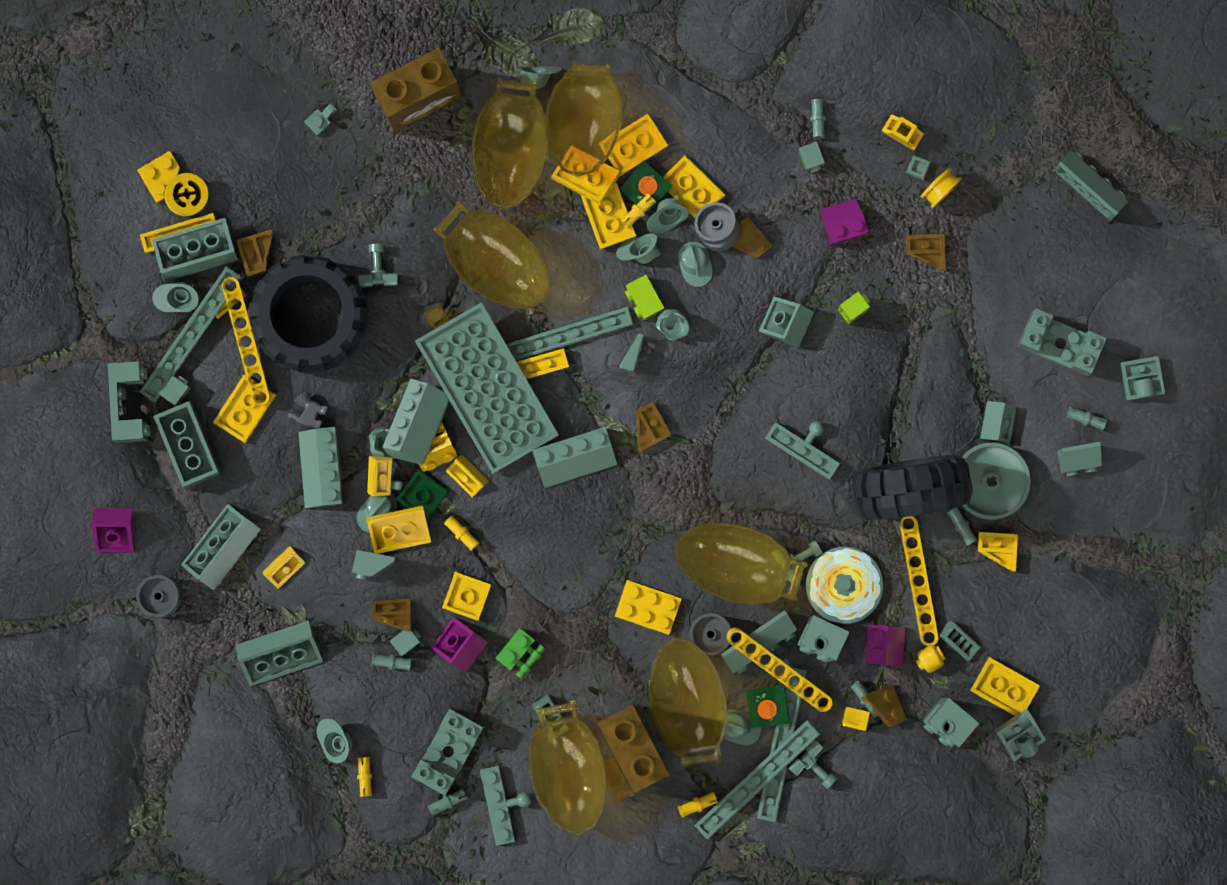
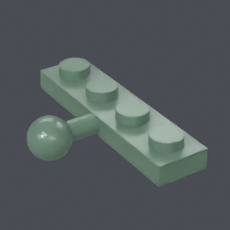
[765,421,840,480]
[480,766,532,846]

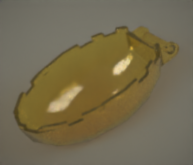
[546,62,623,179]
[472,77,548,209]
[433,200,551,309]
[675,522,807,605]
[648,638,728,768]
[528,701,607,835]

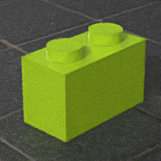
[624,275,664,321]
[837,292,870,325]

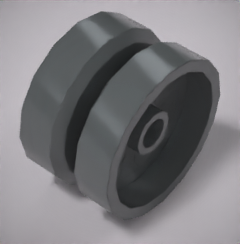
[694,202,741,251]
[136,575,182,618]
[689,613,731,656]

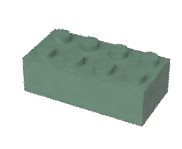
[153,402,221,488]

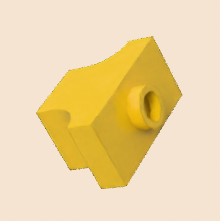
[881,114,924,151]

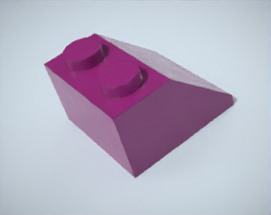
[819,199,868,246]
[92,508,135,552]
[431,617,488,673]
[864,625,905,666]

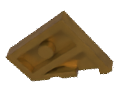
[732,217,772,259]
[236,229,273,277]
[906,234,946,271]
[636,401,671,453]
[372,599,411,632]
[861,684,907,727]

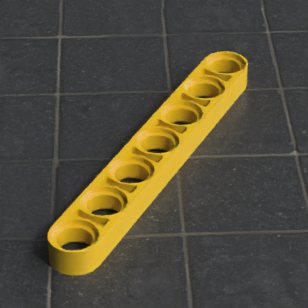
[222,277,270,406]
[900,516,938,646]
[727,628,832,712]

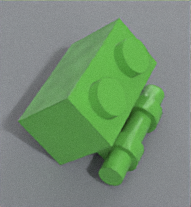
[496,629,545,679]

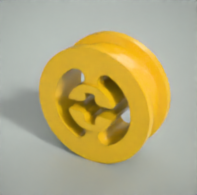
[920,167,962,209]
[164,173,208,217]

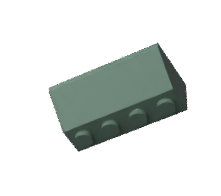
[1053,151,1128,221]
[152,218,238,282]
[383,379,450,465]
[298,427,343,508]
[532,427,617,488]
[181,504,261,590]
[720,610,797,675]
[235,620,323,687]

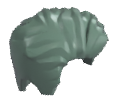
[656,309,689,341]
[369,427,394,458]

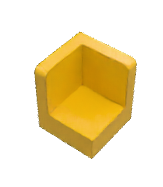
[842,707,870,731]

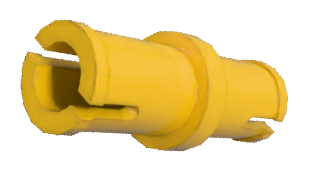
[620,193,656,229]
[444,515,479,551]
[357,757,373,797]
[677,792,718,818]

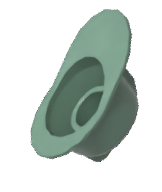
[515,66,561,89]
[646,197,689,234]
[616,233,660,264]
[678,242,713,287]
[152,282,199,312]
[357,494,397,533]
[715,709,761,746]
[317,718,352,764]

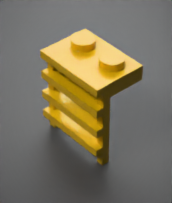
[419,421,458,473]

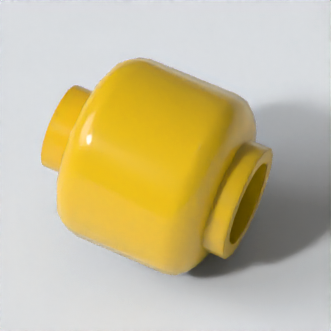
[916,645,946,673]

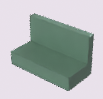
[980,401,1017,444]

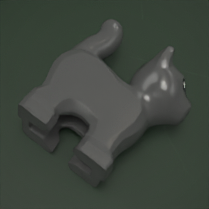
[288,392,328,429]

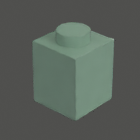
[798,142,825,173]
[159,376,191,406]
[390,628,421,656]

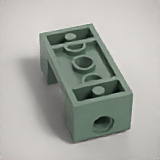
[1017,308,1106,376]
[108,362,151,443]
[797,615,849,663]
[922,698,979,748]
[411,708,484,796]

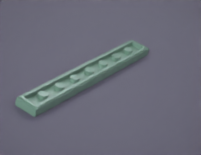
[139,266,242,403]
[506,307,634,361]
[757,668,807,822]
[694,720,821,840]

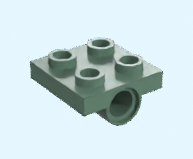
[1120,356,1165,401]
[994,709,1046,761]

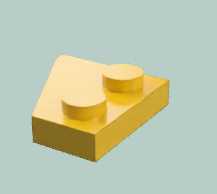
[978,532,1018,572]

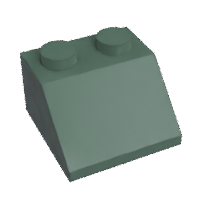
[759,297,814,347]
[1057,442,1102,476]
[352,550,397,581]

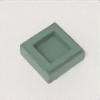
[906,155,931,180]

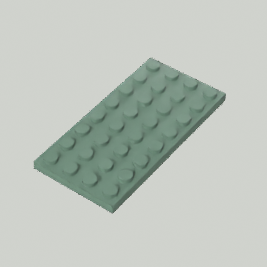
[415,302,558,474]

